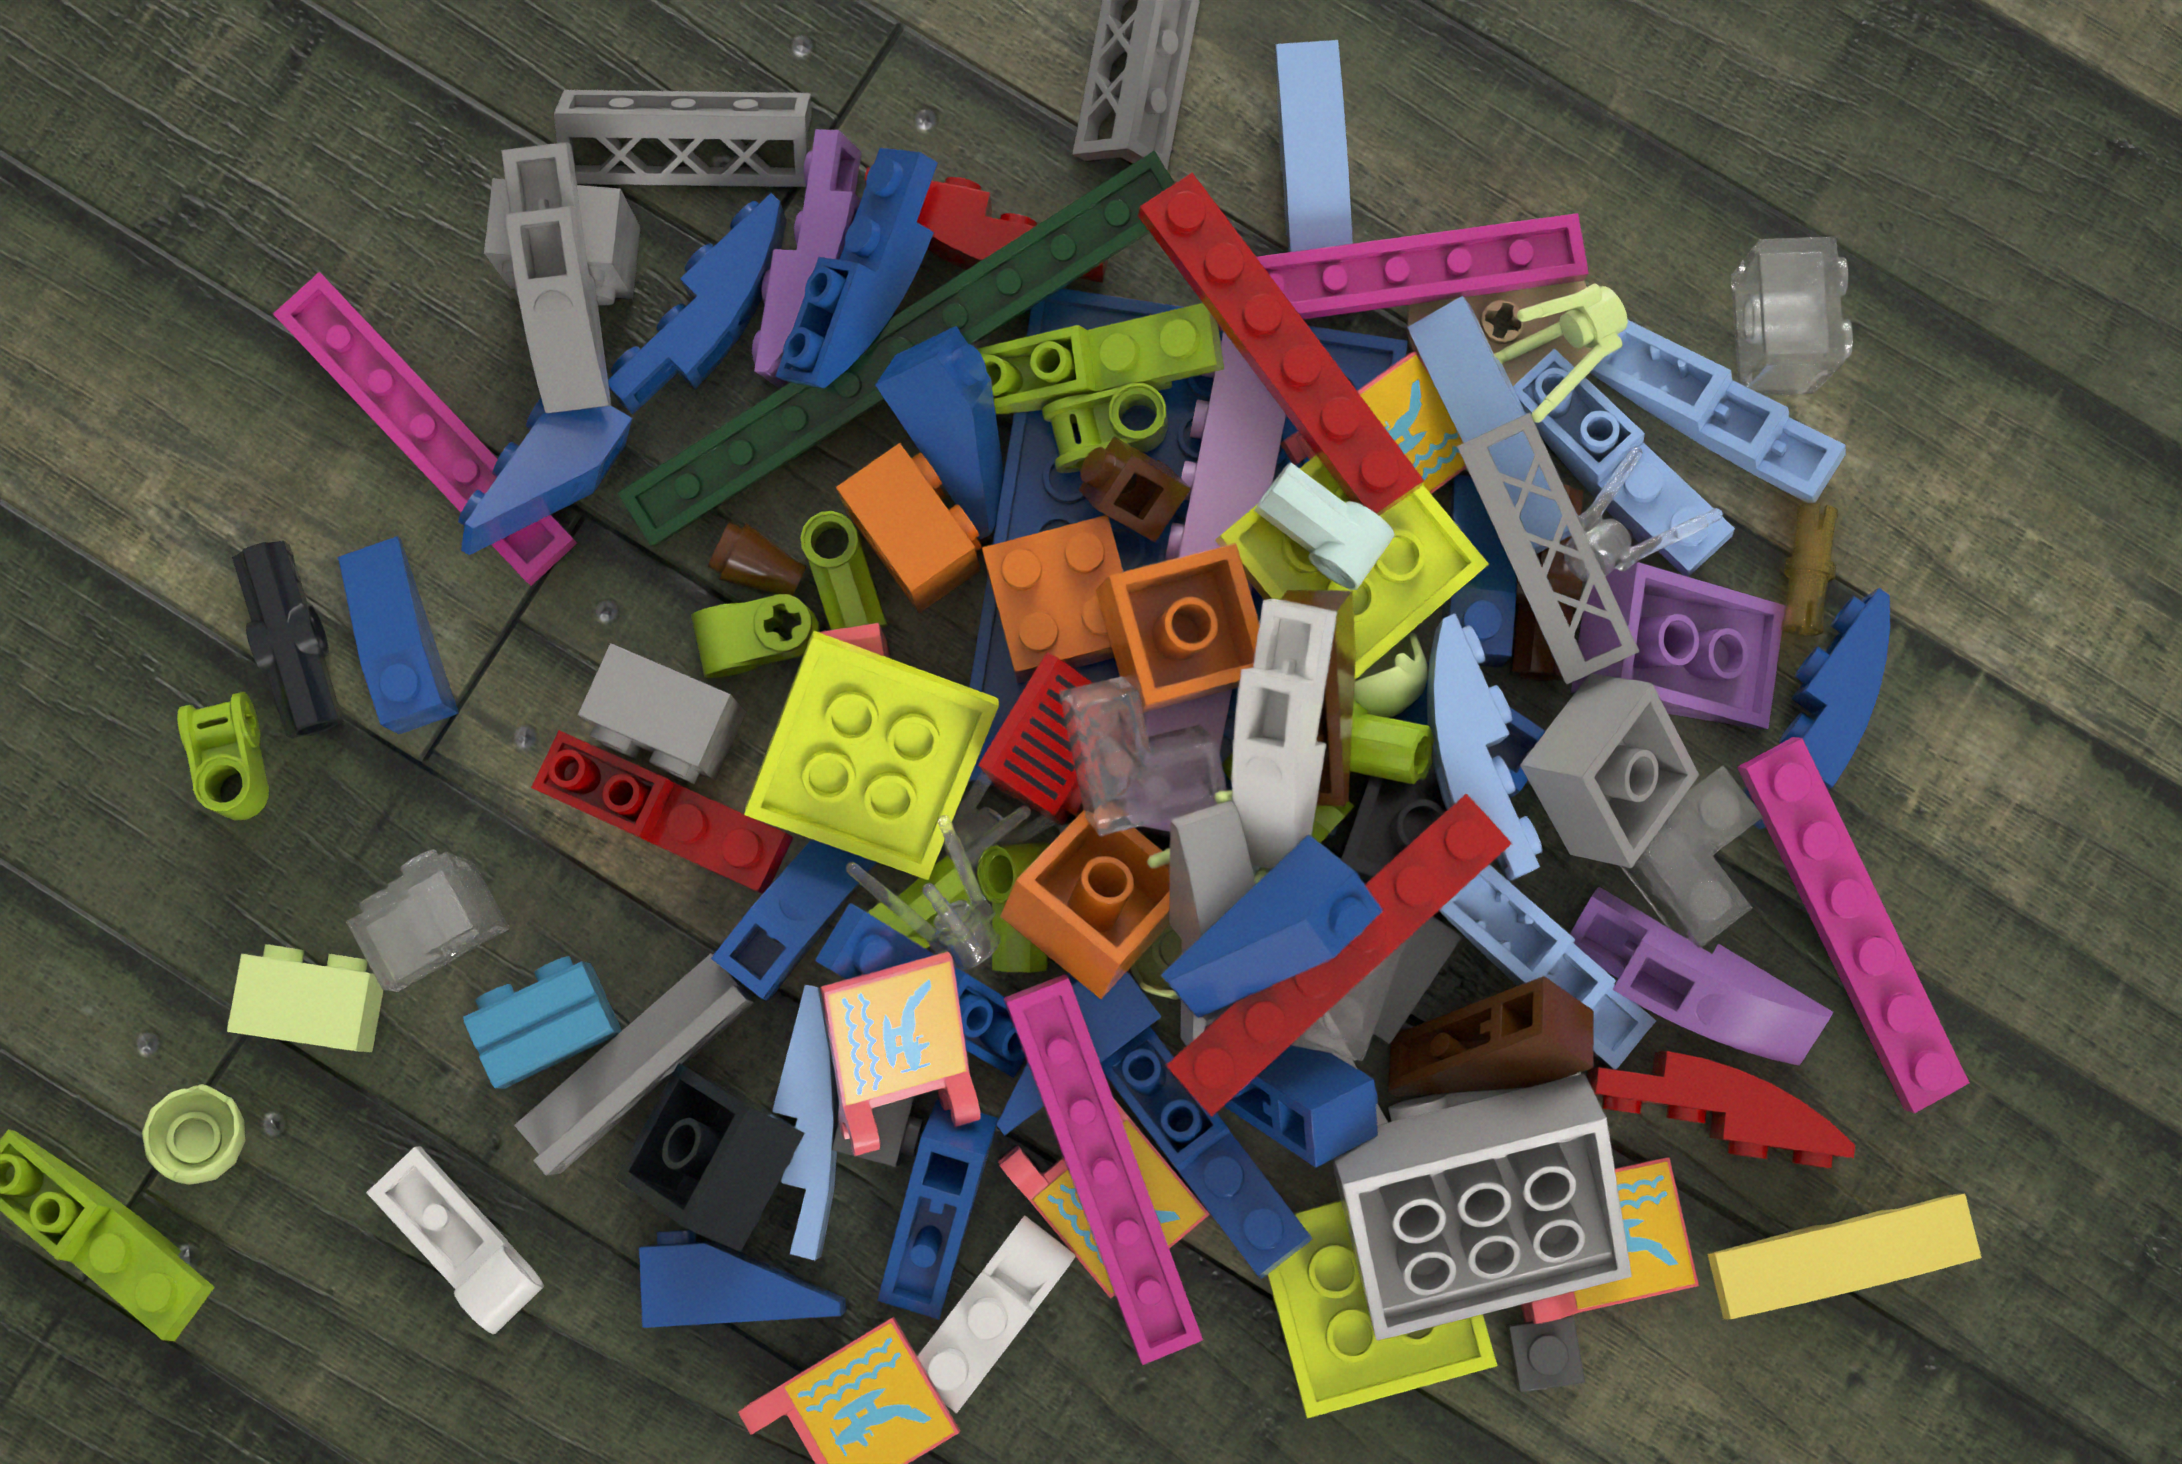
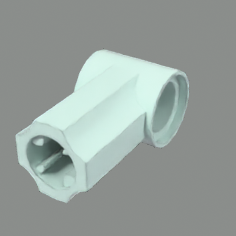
[1254,462,1395,590]

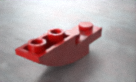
[864,167,1108,283]
[531,730,793,894]
[1587,1051,1855,1169]

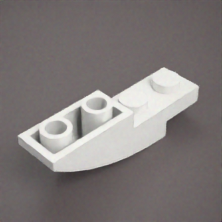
[1232,599,1337,869]

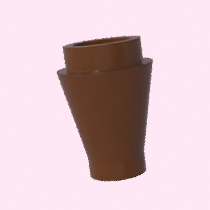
[708,522,807,596]

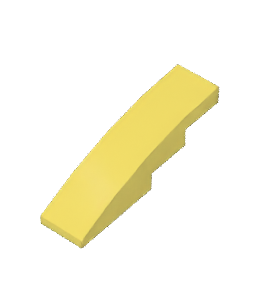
[1708,1194,1981,1319]

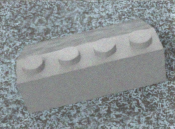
[1332,1074,1632,1341]

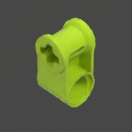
[1041,383,1168,473]
[691,594,819,678]
[177,692,269,821]

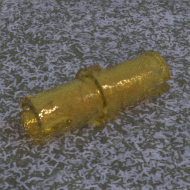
[1781,503,1839,636]

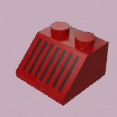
[978,652,1130,826]

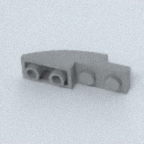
[501,142,611,413]
[1169,800,1255,1046]

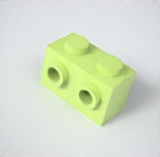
[227,944,386,1052]

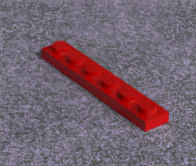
[1138,172,1424,516]
[1165,793,1512,1117]

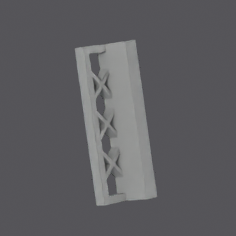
[1073,0,1200,170]
[554,90,812,187]
[1457,412,1639,685]
[514,953,756,1175]

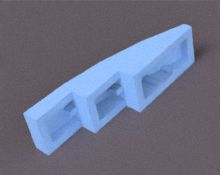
[1275,40,1353,252]
[1407,296,1584,554]
[1590,320,1846,506]
[1439,864,1656,1070]
[772,984,839,1260]

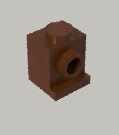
[1079,436,1191,542]

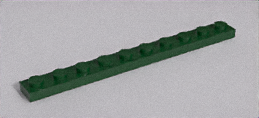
[617,150,1175,547]

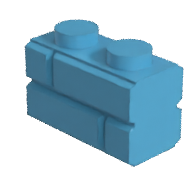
[463,956,622,1088]

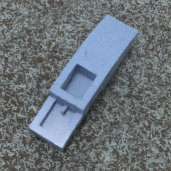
[1513,348,1735,577]
[1427,613,1542,881]

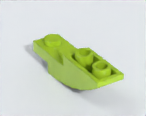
[977,303,1224,414]
[0,1129,215,1341]

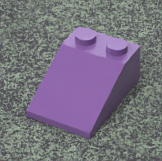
[1571,562,1785,729]

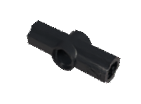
[232,540,344,739]

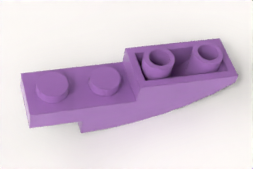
[752,129,862,389]
[1570,887,1833,1066]

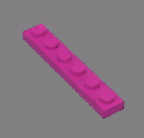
[1218,213,1589,331]
[273,272,577,586]
[1737,737,1970,1114]
[1003,974,1203,1365]

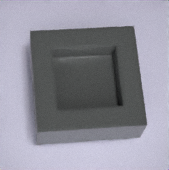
[1506,1315,1585,1393]

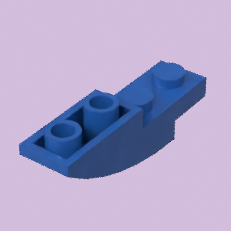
[776,148,938,389]
[608,193,787,415]
[1739,588,1890,830]
[815,903,1026,1078]
[1101,1026,1313,1280]

